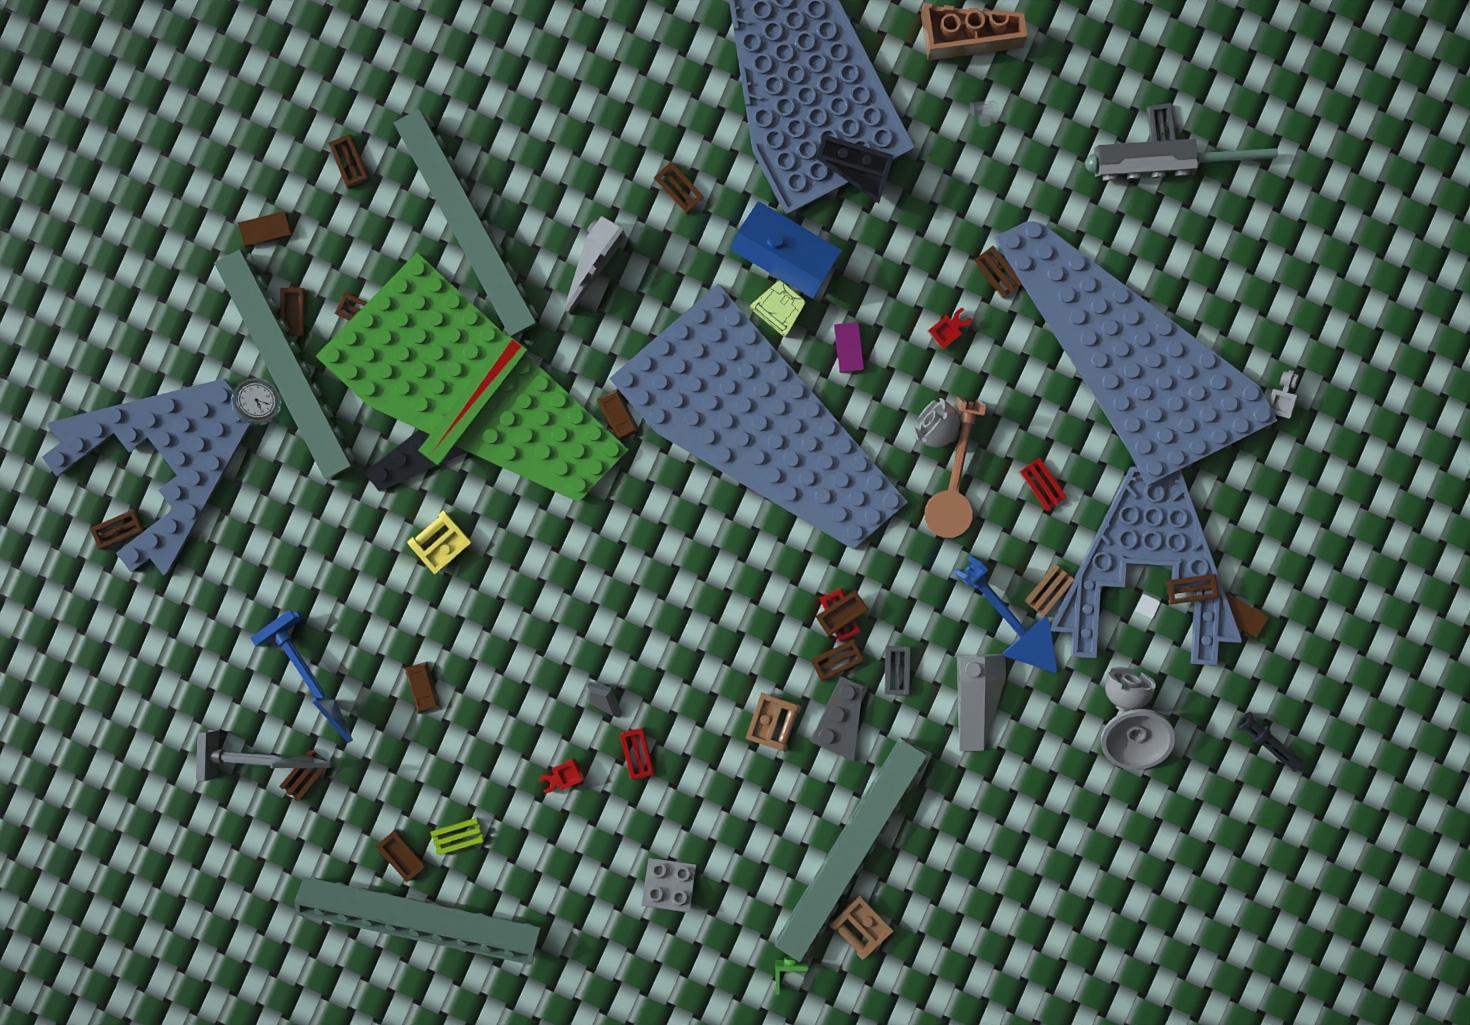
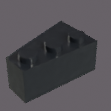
[816,134,894,204]

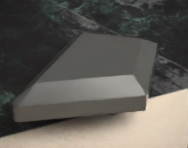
[587,682,622,718]

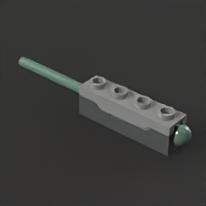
[1085,139,1278,181]

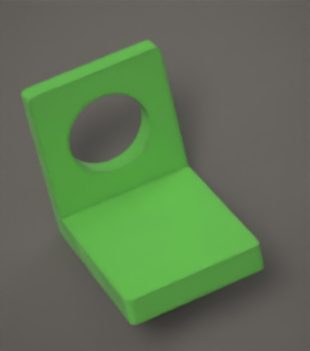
[775,956,809,995]

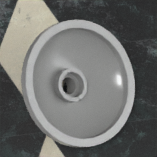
[1101,709,1175,770]

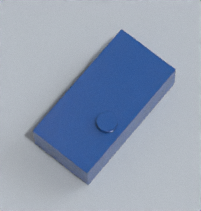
[730,201,842,298]

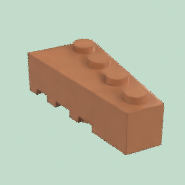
[921,3,1027,61]

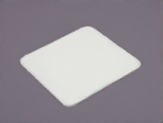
[1136,594,1160,619]

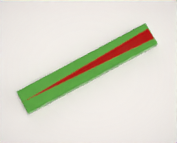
[418,335,527,466]

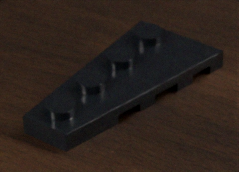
[364,430,467,492]

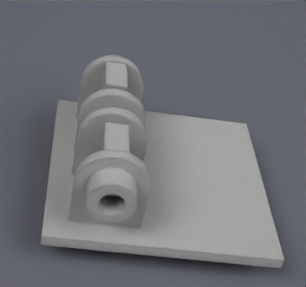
[641,858,696,913]

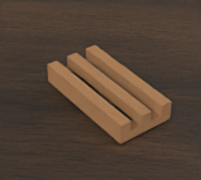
[1025,564,1075,617]

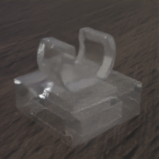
[970,101,998,127]

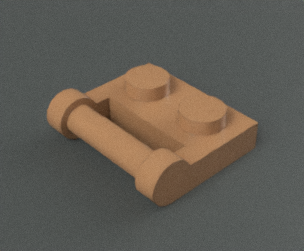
[746,692,802,752]
[828,895,893,960]

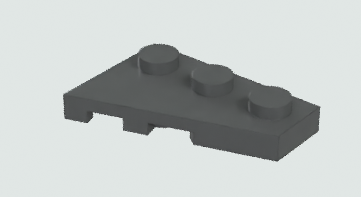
[810,675,863,762]

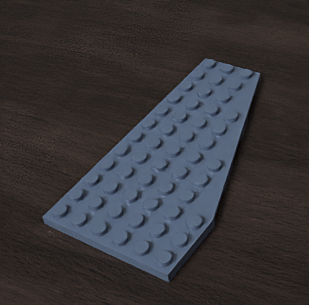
[729,0,915,216]
[609,284,907,549]

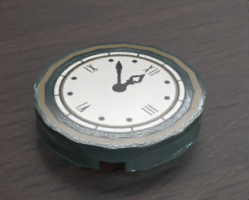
[230,378,281,426]

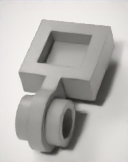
[1269,370,1299,419]

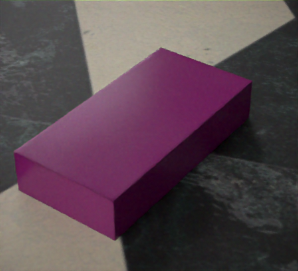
[834,322,864,373]

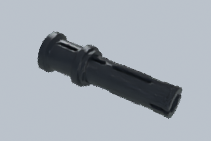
[1236,712,1304,772]

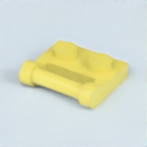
[407,510,472,574]

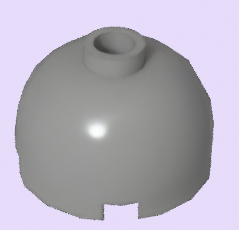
[913,398,960,448]
[1105,667,1156,712]

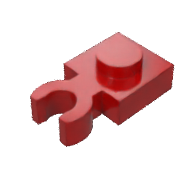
[927,308,972,350]
[539,757,585,793]

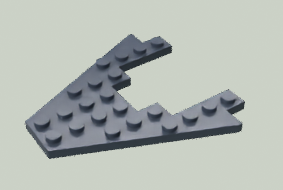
[42,378,255,576]
[1050,467,1241,665]

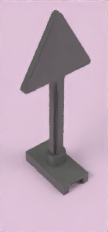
[196,730,332,782]

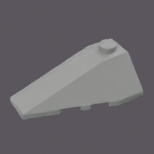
[564,216,626,314]
[957,654,1006,751]

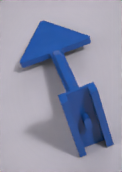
[953,555,1057,673]
[250,610,353,743]

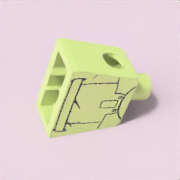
[750,280,805,337]

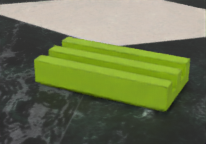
[430,817,485,855]

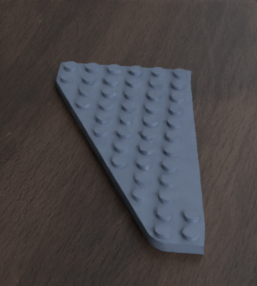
[994,221,1277,485]

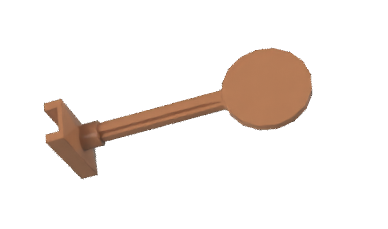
[925,396,986,538]

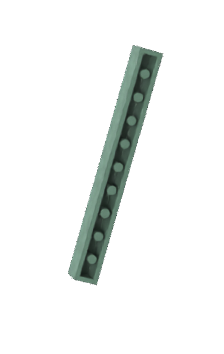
[394,109,539,338]
[214,249,356,480]
[775,737,927,962]
[294,877,540,965]

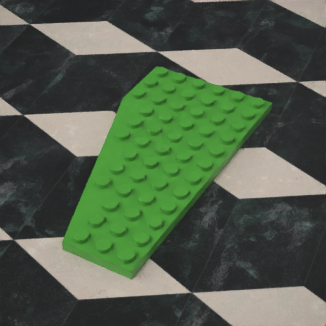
[316,252,628,503]

